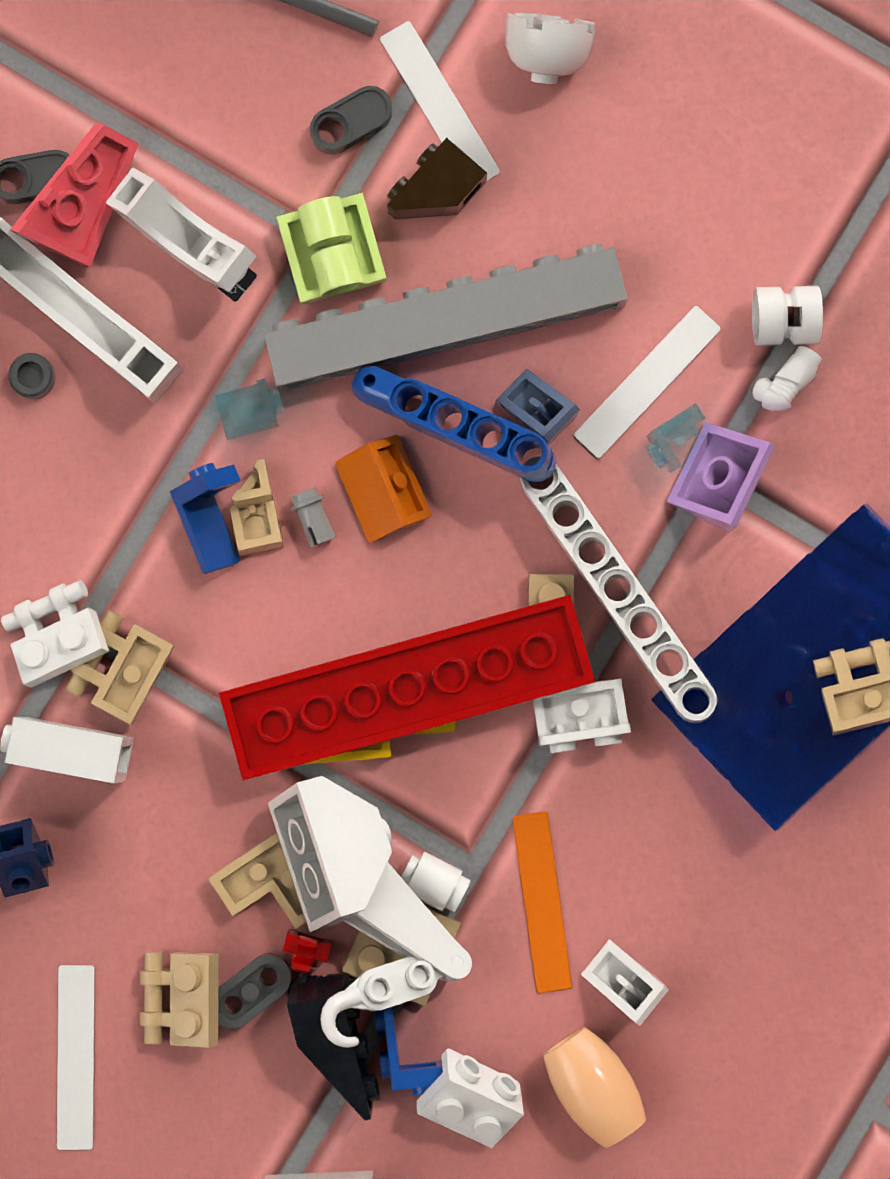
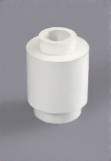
[401,851,471,912]

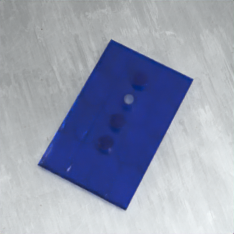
[651,504,890,831]

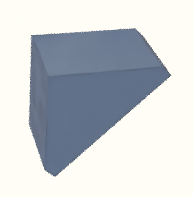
[496,369,580,445]

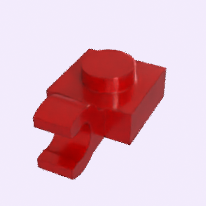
[282,929,333,974]

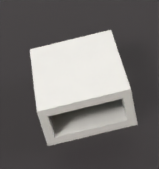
[0,717,134,783]

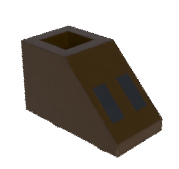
[387,137,487,219]

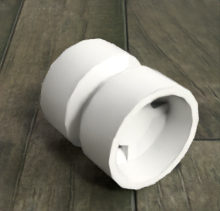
[752,286,823,346]

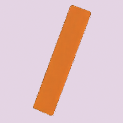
[513,811,572,993]

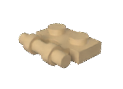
[65,610,175,725]
[813,638,890,736]
[140,951,219,1048]

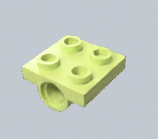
[276,193,387,305]

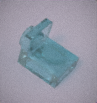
[215,378,285,440]
[645,403,705,473]

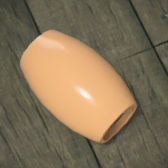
[543,1027,646,1148]

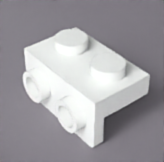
[533,678,631,753]
[416,1049,524,1148]

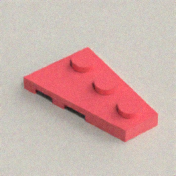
[9,124,139,267]

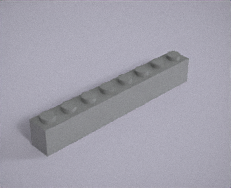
[264,244,628,392]

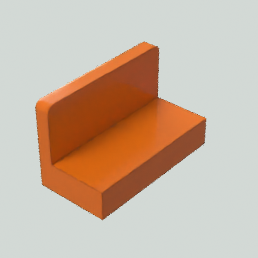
[335,434,433,543]

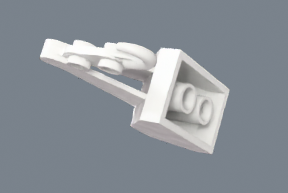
[268,776,472,1048]

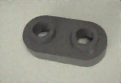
[218,953,292,1029]

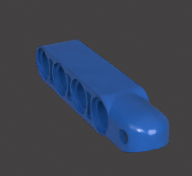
[352,366,557,482]

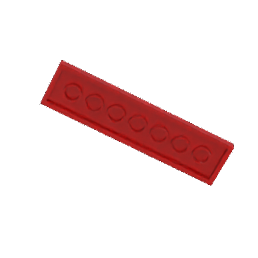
[219,595,595,781]

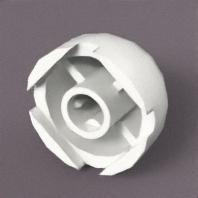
[505,13,596,84]

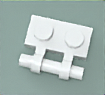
[1,580,109,688]

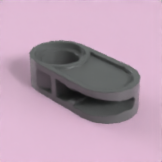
[310,86,392,155]
[0,150,69,204]

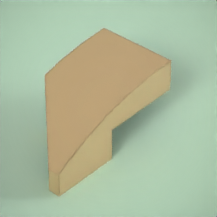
[230,459,284,556]

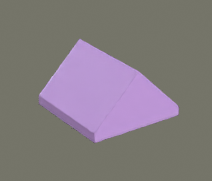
[667,422,775,533]

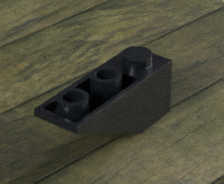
[287,976,380,1121]

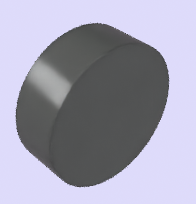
[8,353,56,399]

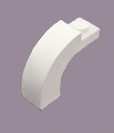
[106,167,257,292]

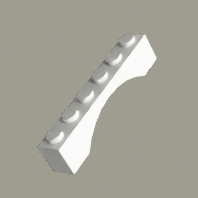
[0,217,183,404]

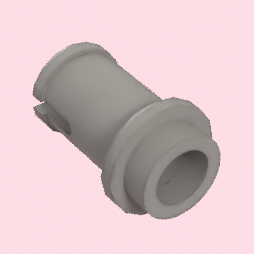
[290,487,336,547]

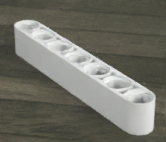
[520,456,717,723]

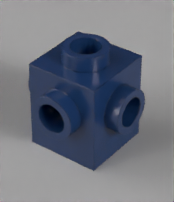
[0,818,54,898]

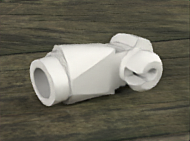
[752,346,822,412]

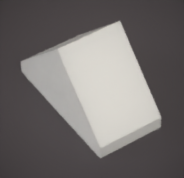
[581,939,669,1026]

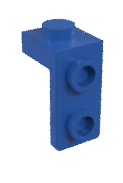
[170,463,241,574]
[375,1006,443,1095]

